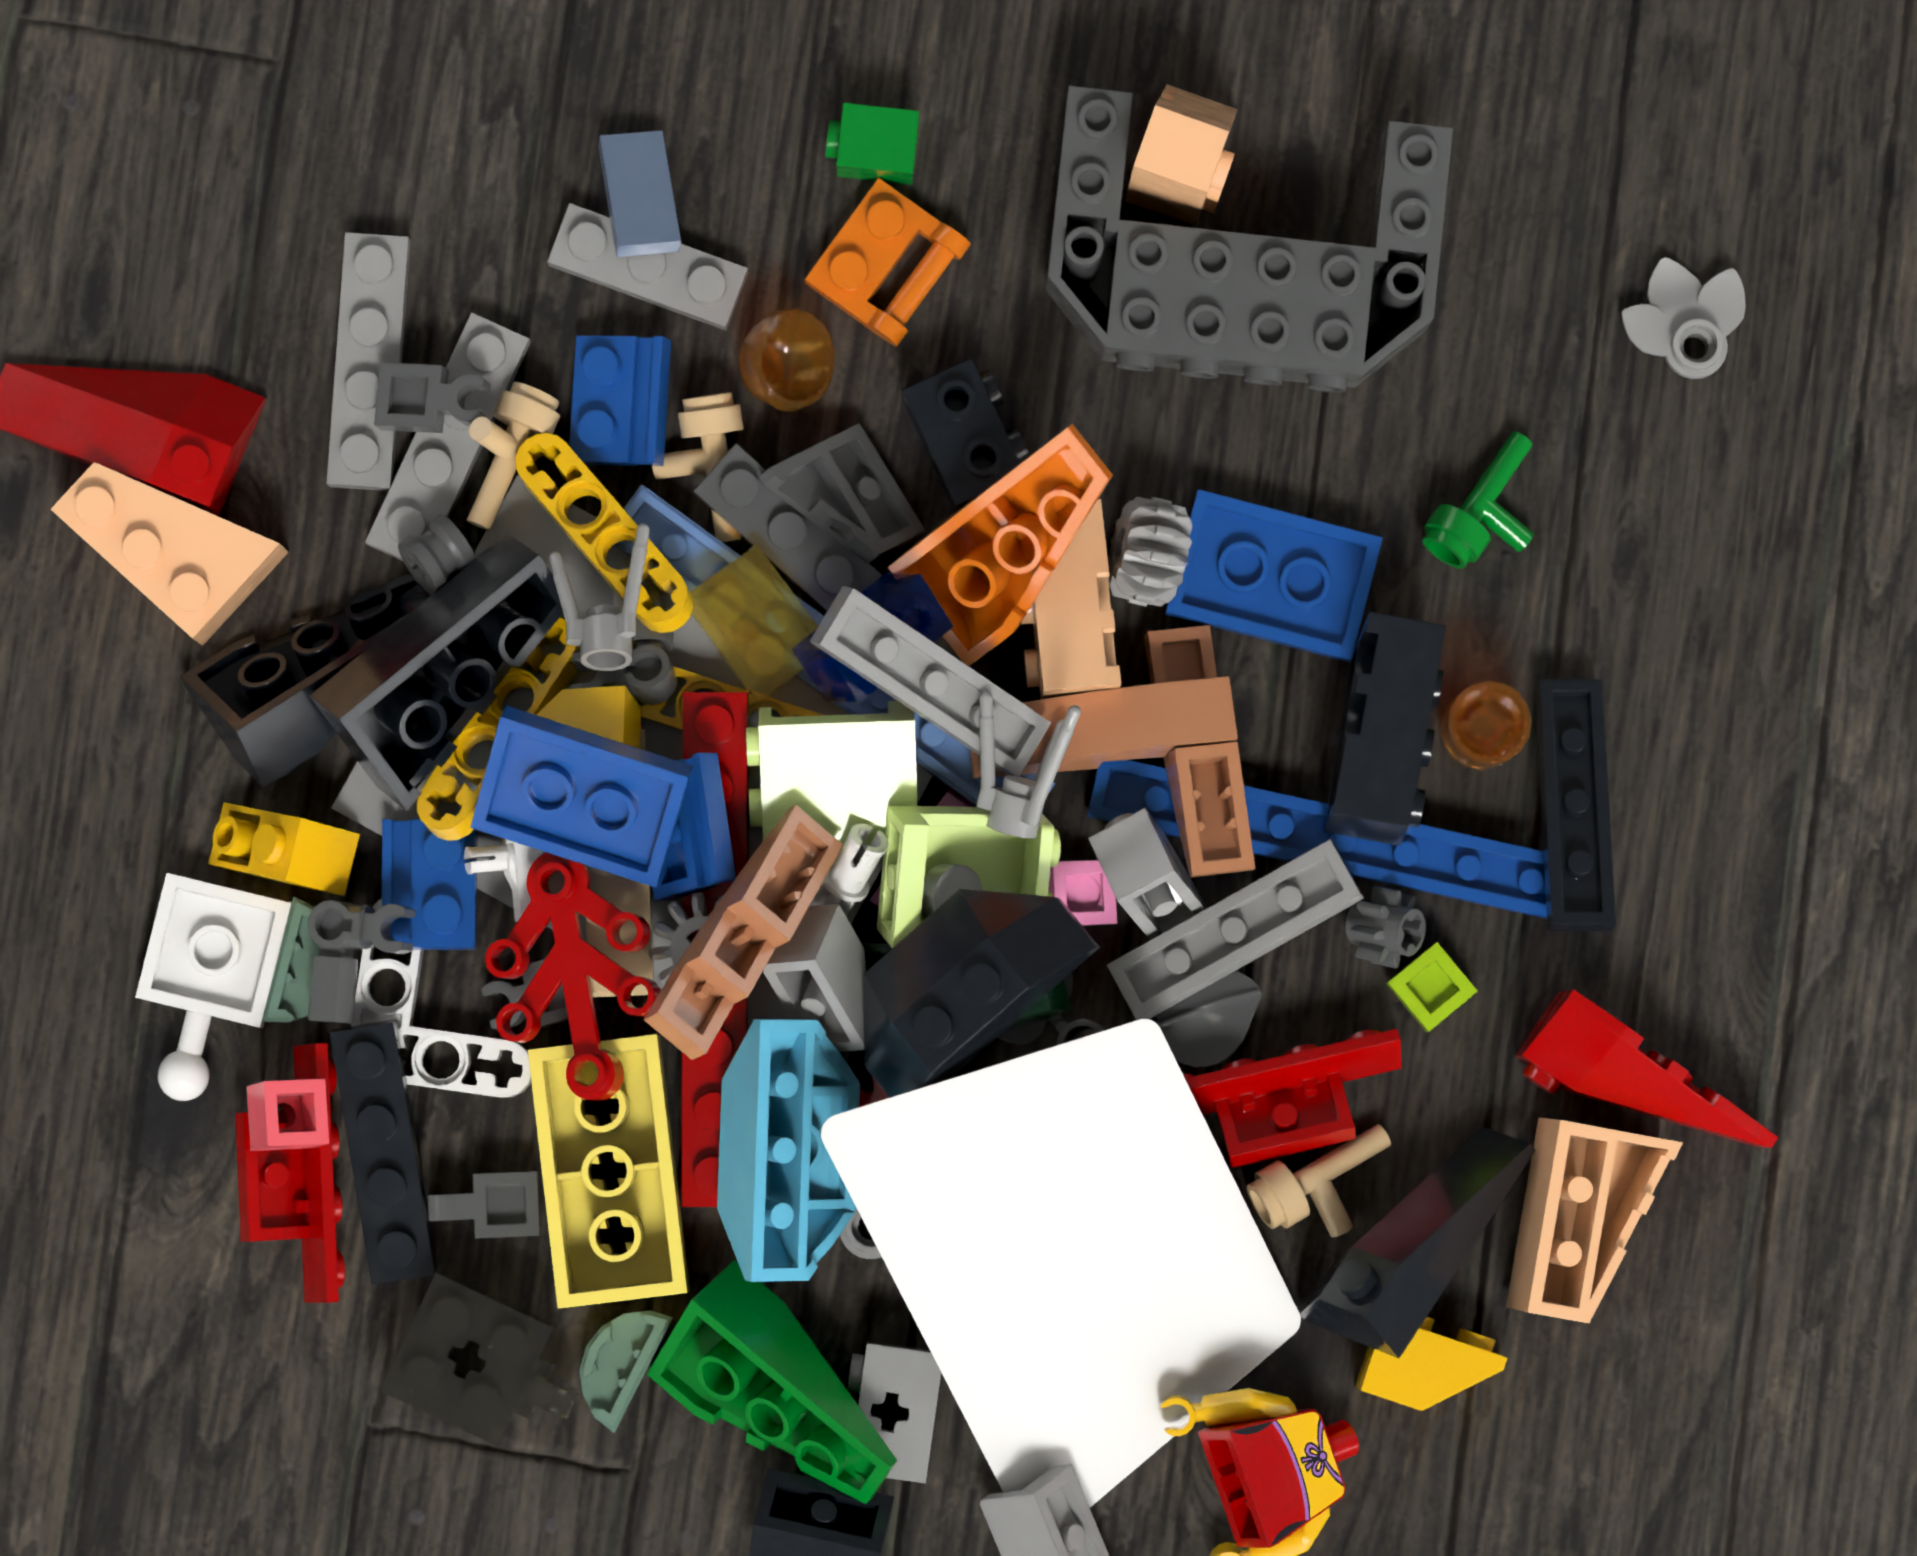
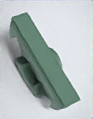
[262,897,319,1023]
[579,1310,674,1433]

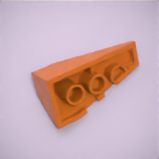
[888,424,1113,666]

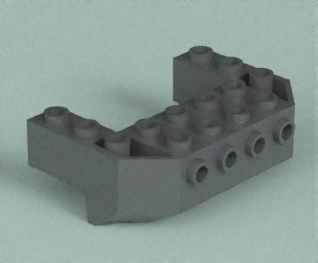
[1046,86,1453,393]

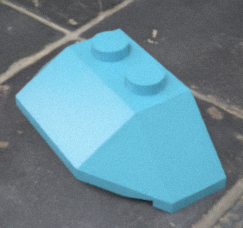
[717,1019,860,1282]

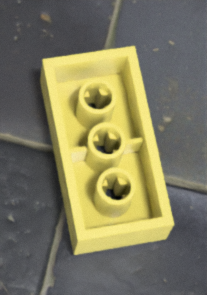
[528,1034,690,1309]

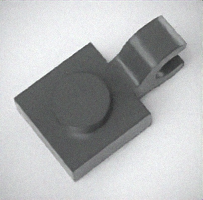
[428,1171,540,1239]

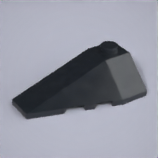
[1299,1126,1536,1358]

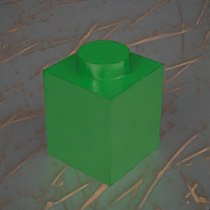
[826,103,919,185]

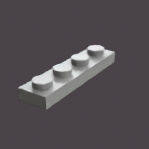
[326,232,411,491]
[365,312,531,561]
[809,586,1051,777]
[1107,839,1364,1020]

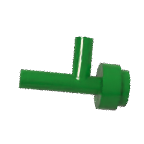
[1422,431,1534,569]

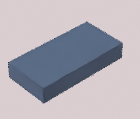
[598,130,681,257]

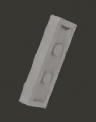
[547,203,748,331]

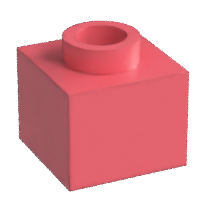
[246,1079,329,1151]

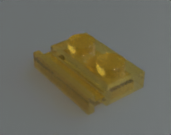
[690,544,827,704]

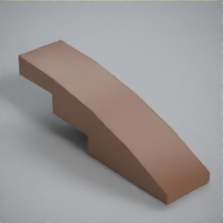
[1143,625,1255,877]
[969,676,1238,779]
[644,805,843,1060]

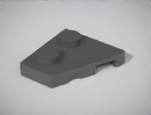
[759,423,926,564]

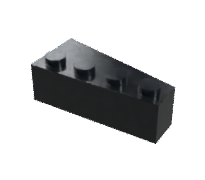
[310,534,563,811]

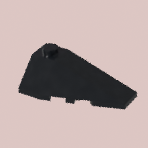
[180,573,432,788]

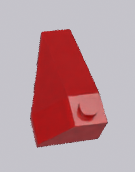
[1515,989,1779,1148]

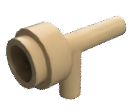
[467,382,560,531]
[652,392,744,542]
[1247,1124,1391,1237]

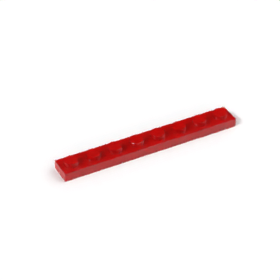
[682,692,749,1207]

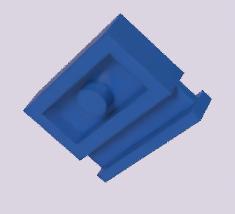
[569,335,671,466]
[653,753,736,900]
[382,819,478,950]

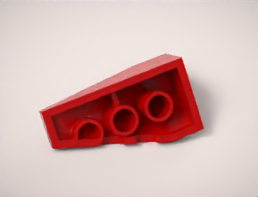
[0,363,267,516]

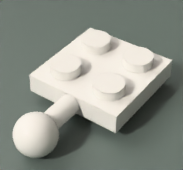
[135,873,292,1101]

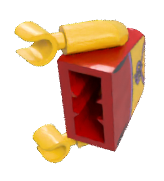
[1160,1388,1359,1556]

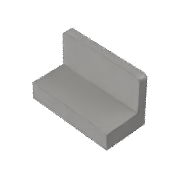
[980,1464,1109,1556]

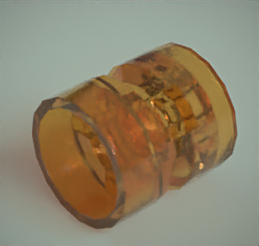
[1439,681,1532,771]

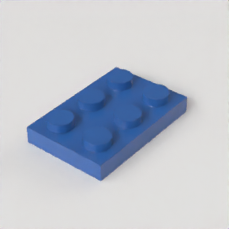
[1165,489,1383,662]
[470,705,693,888]

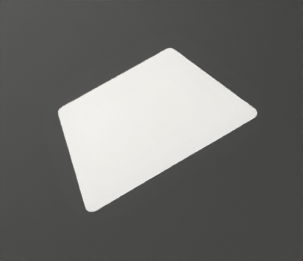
[821,1019,1301,1508]

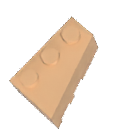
[1125,84,1238,226]
[51,462,289,646]
[1021,499,1121,700]
[1506,1118,1683,1323]

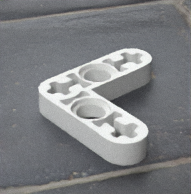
[351,899,531,1098]

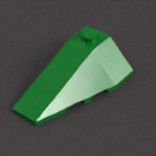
[646,1260,897,1504]

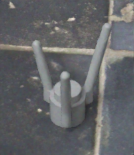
[549,523,650,671]
[976,692,1081,839]

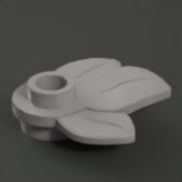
[1621,257,1746,379]

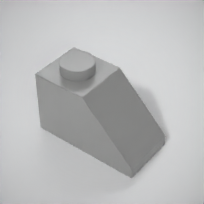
[1088,808,1207,940]
[763,904,866,1052]

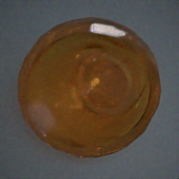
[739,309,835,412]

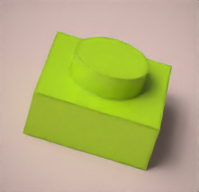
[1386,942,1478,1032]

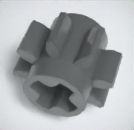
[1346,885,1426,969]

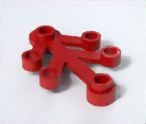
[485,852,661,1101]

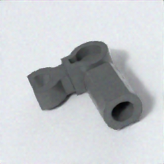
[571,579,677,705]
[308,900,416,1024]

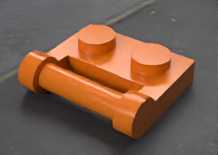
[805,178,971,347]

